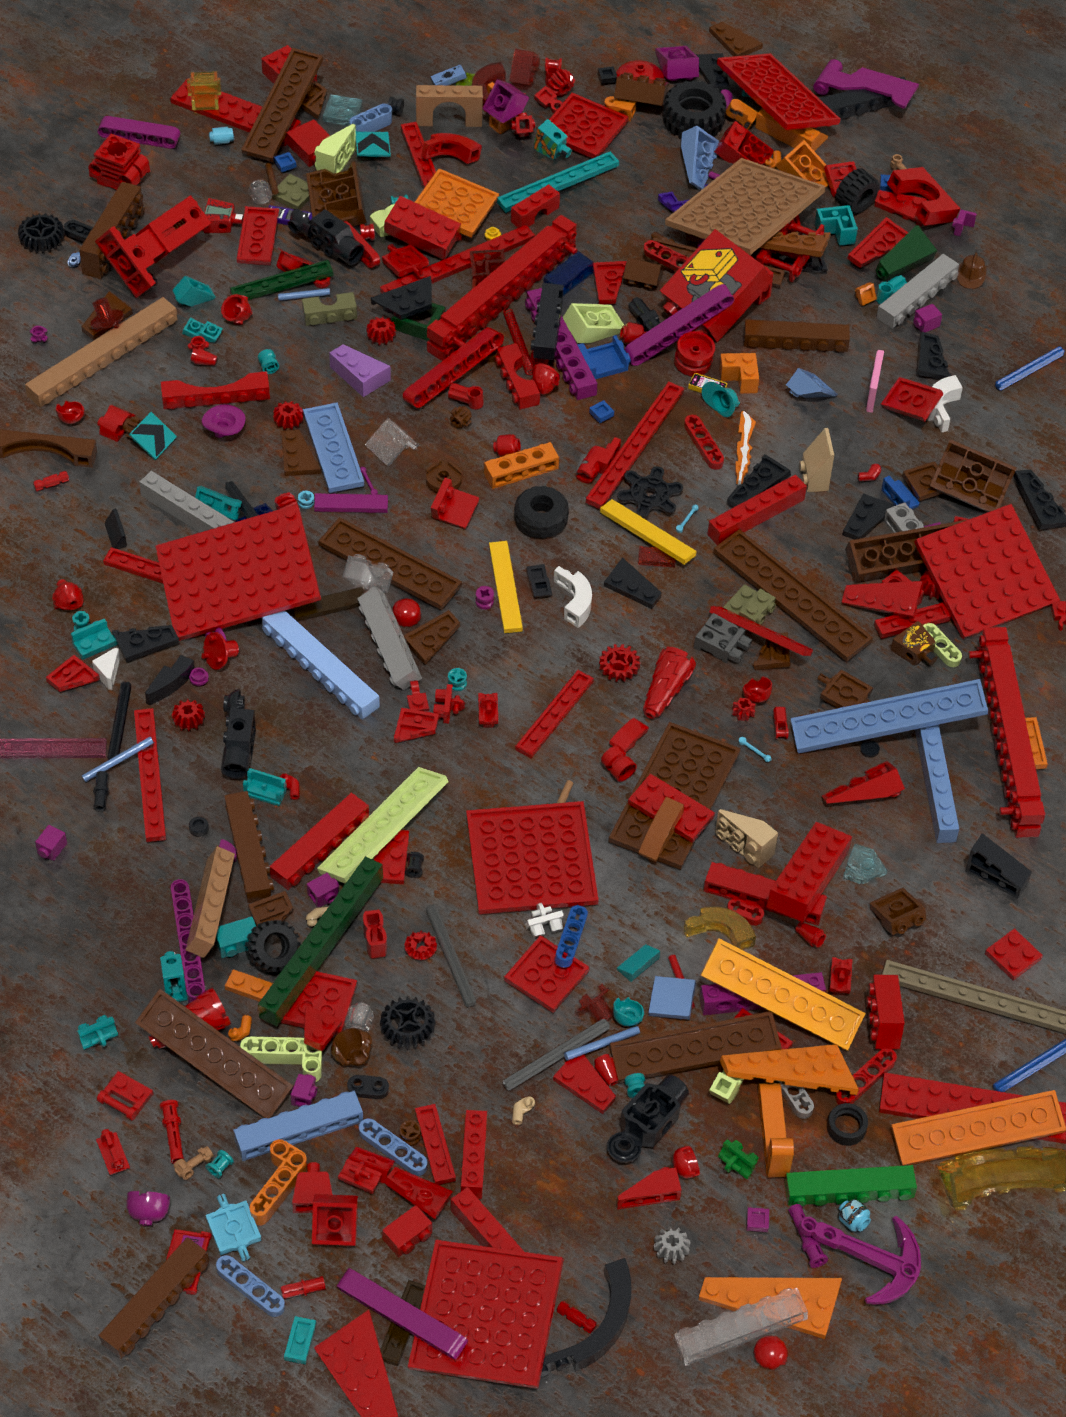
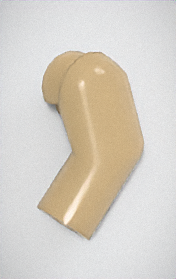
[306,906,329,926]
[512,1096,535,1125]

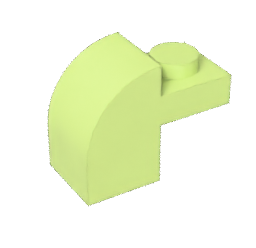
[709,1070,744,1104]

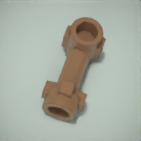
[890,154,909,170]
[174,1146,214,1180]

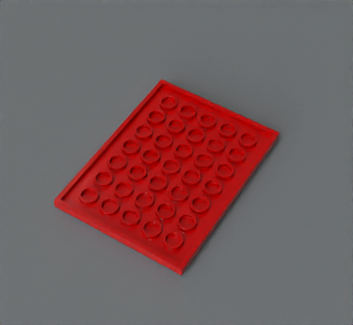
[155,504,322,641]

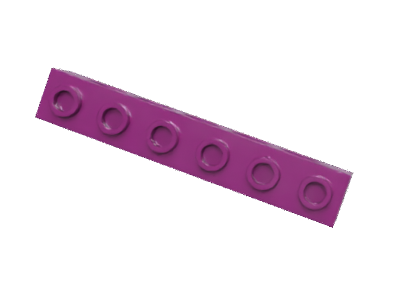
[699,972,826,1016]

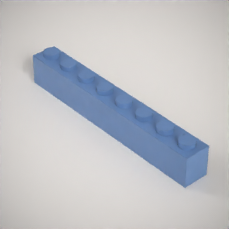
[915,724,959,843]

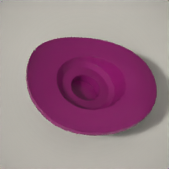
[202,405,245,438]

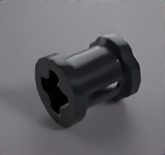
[405,851,424,878]

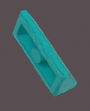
[617,944,660,982]

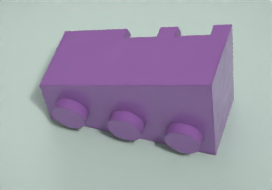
[329,344,391,397]

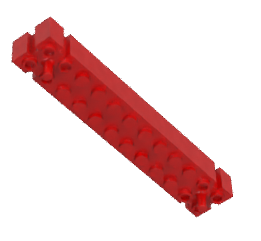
[427,215,578,361]
[968,627,1045,838]

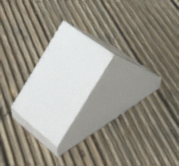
[92,648,120,690]

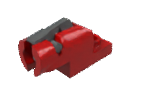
[576,437,621,483]

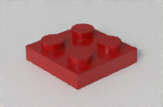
[985,928,1043,981]

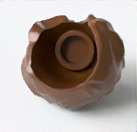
[331,1028,372,1066]

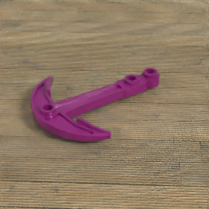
[799,1216,921,1304]

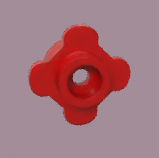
[188,336,209,350]

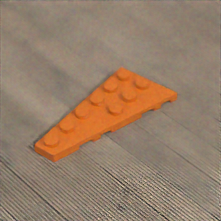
[720,1044,859,1095]

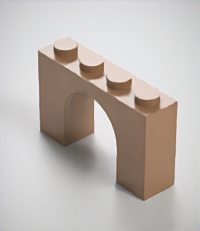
[416,85,483,127]

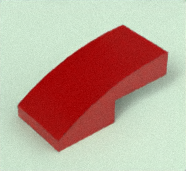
[609,718,649,752]

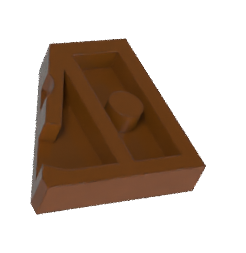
[753,632,791,670]

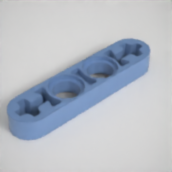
[359,1118,427,1176]
[216,1255,285,1317]

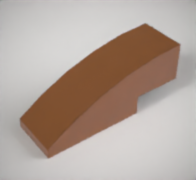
[639,797,684,862]

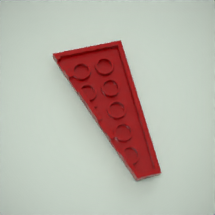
[314,1310,399,1417]

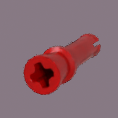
[160,1100,184,1164]

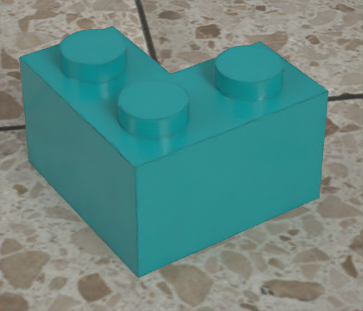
[815,205,858,245]

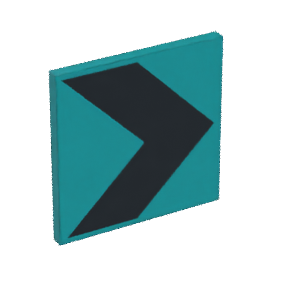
[356,131,391,157]
[129,412,177,460]

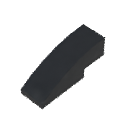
[145,655,195,705]

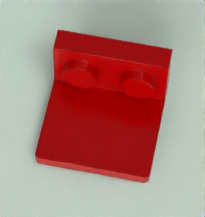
[431,478,479,529]

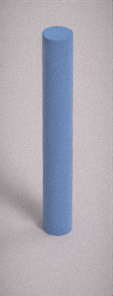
[278,288,330,301]

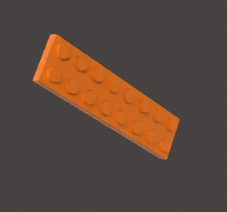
[891,1090,1066,1166]

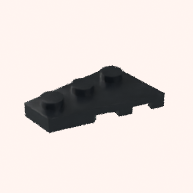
[917,332,952,380]
[842,493,896,540]
[604,557,662,609]

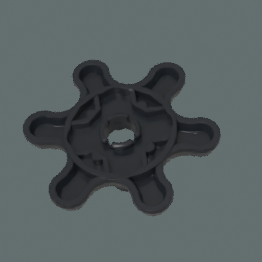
[617,466,683,519]

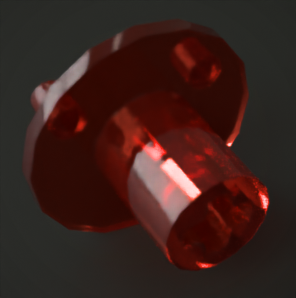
[90,298,124,331]
[576,983,614,1022]

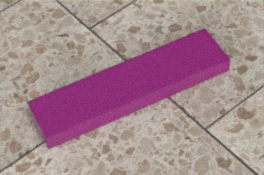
[314,493,388,513]

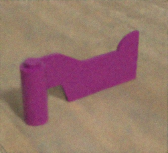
[813,59,919,109]

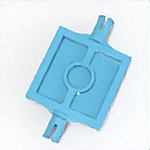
[206,1194,261,1261]

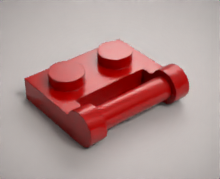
[96,1071,153,1121]

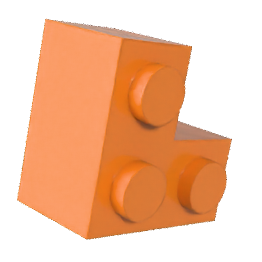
[719,353,759,394]

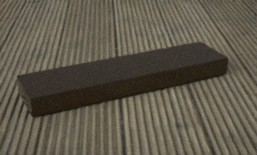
[292,587,365,622]
[380,1280,425,1367]

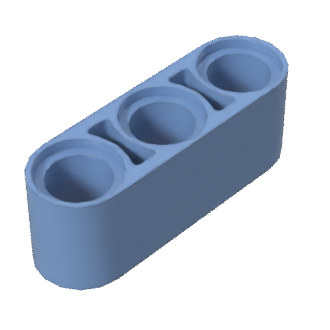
[349,104,392,132]

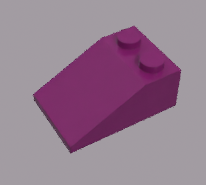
[655,46,699,81]

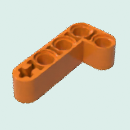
[250,1139,307,1226]

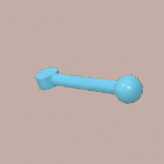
[676,504,699,533]
[739,737,771,762]

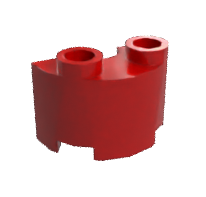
[97,405,136,442]

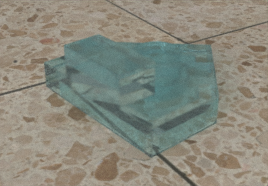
[843,844,887,884]

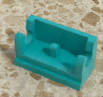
[243,768,287,806]

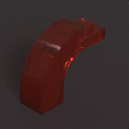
[472,62,506,112]

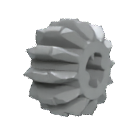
[653,1226,690,1264]

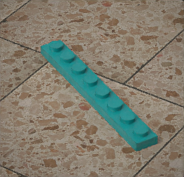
[497,151,619,213]

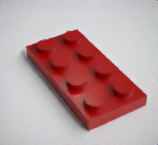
[628,774,715,843]

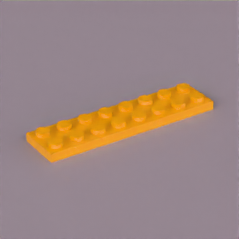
[700,938,866,1050]

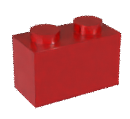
[382,1205,432,1258]

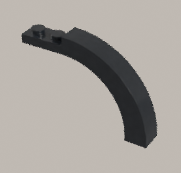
[540,1258,632,1378]

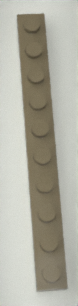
[882,960,1066,1034]

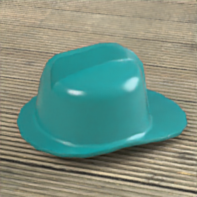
[702,381,740,417]

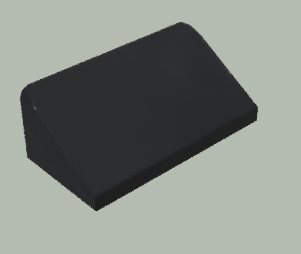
[105,508,127,549]

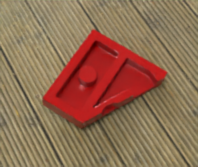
[46,655,100,692]
[304,1005,342,1051]

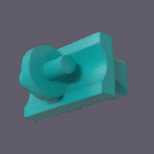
[77,1015,118,1049]

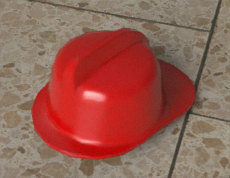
[276,248,314,272]

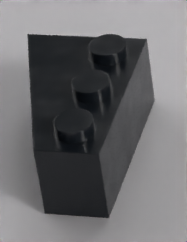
[965,833,1032,899]

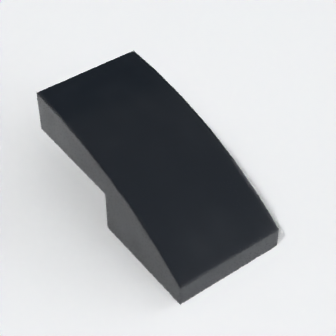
[526,564,552,598]

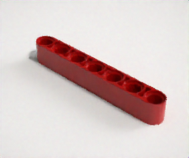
[403,327,504,408]

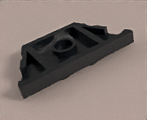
[371,276,432,320]

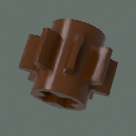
[450,406,472,428]
[123,416,143,438]

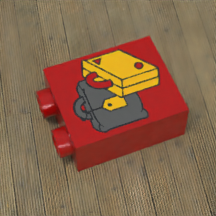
[660,229,773,342]

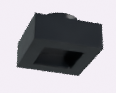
[598,66,617,84]

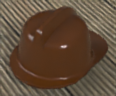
[957,252,987,289]

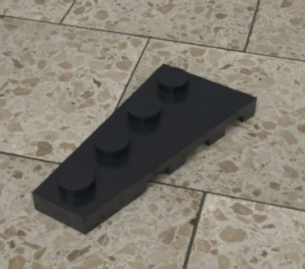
[727,454,791,508]
[1013,469,1066,529]

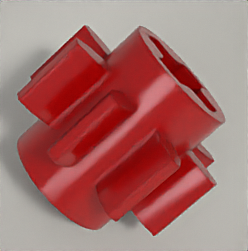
[732,697,756,721]

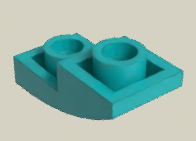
[182,317,223,342]

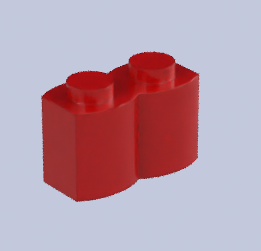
[363,909,387,959]

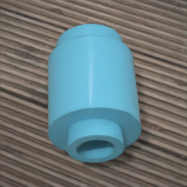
[209,127,234,145]

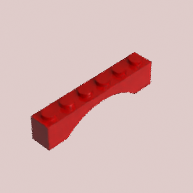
[161,371,270,409]

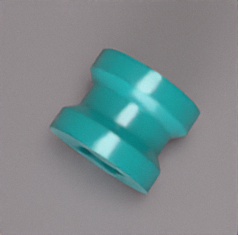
[448,668,467,691]
[624,1073,645,1098]

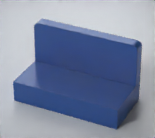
[881,476,919,509]

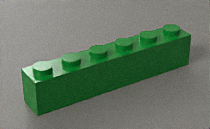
[784,1165,917,1206]

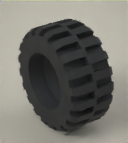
[663,80,727,139]

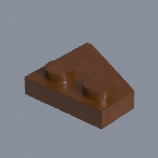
[300,80,327,120]
[248,891,293,940]

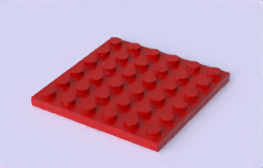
[914,504,1060,640]
[466,801,599,914]
[408,1240,564,1389]

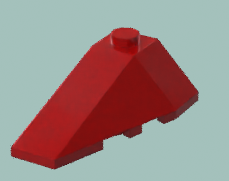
[821,761,905,804]

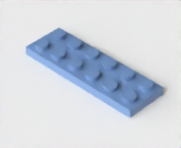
[303,402,364,493]

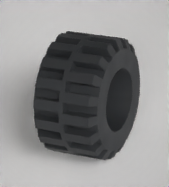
[835,168,880,215]
[245,920,301,972]

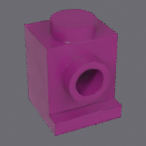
[291,1074,318,1107]

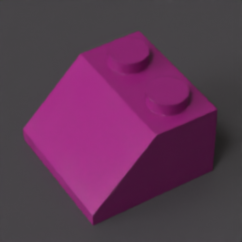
[482,79,529,123]

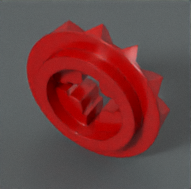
[404,930,437,960]

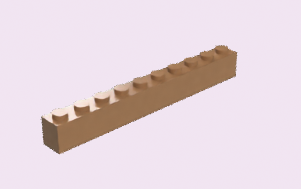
[25,297,178,408]

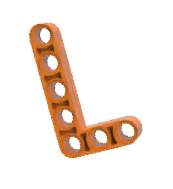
[758,1083,794,1178]

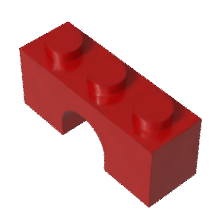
[511,184,560,228]

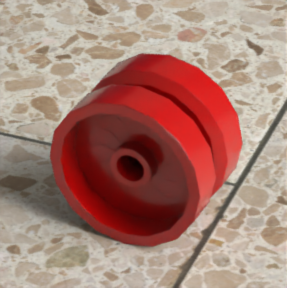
[674,331,715,376]

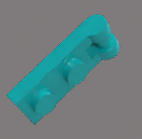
[195,486,242,520]

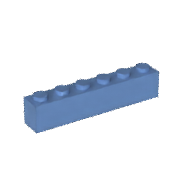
[234,1091,363,1161]

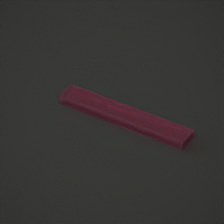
[0,738,107,759]

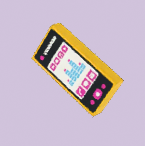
[688,373,728,393]

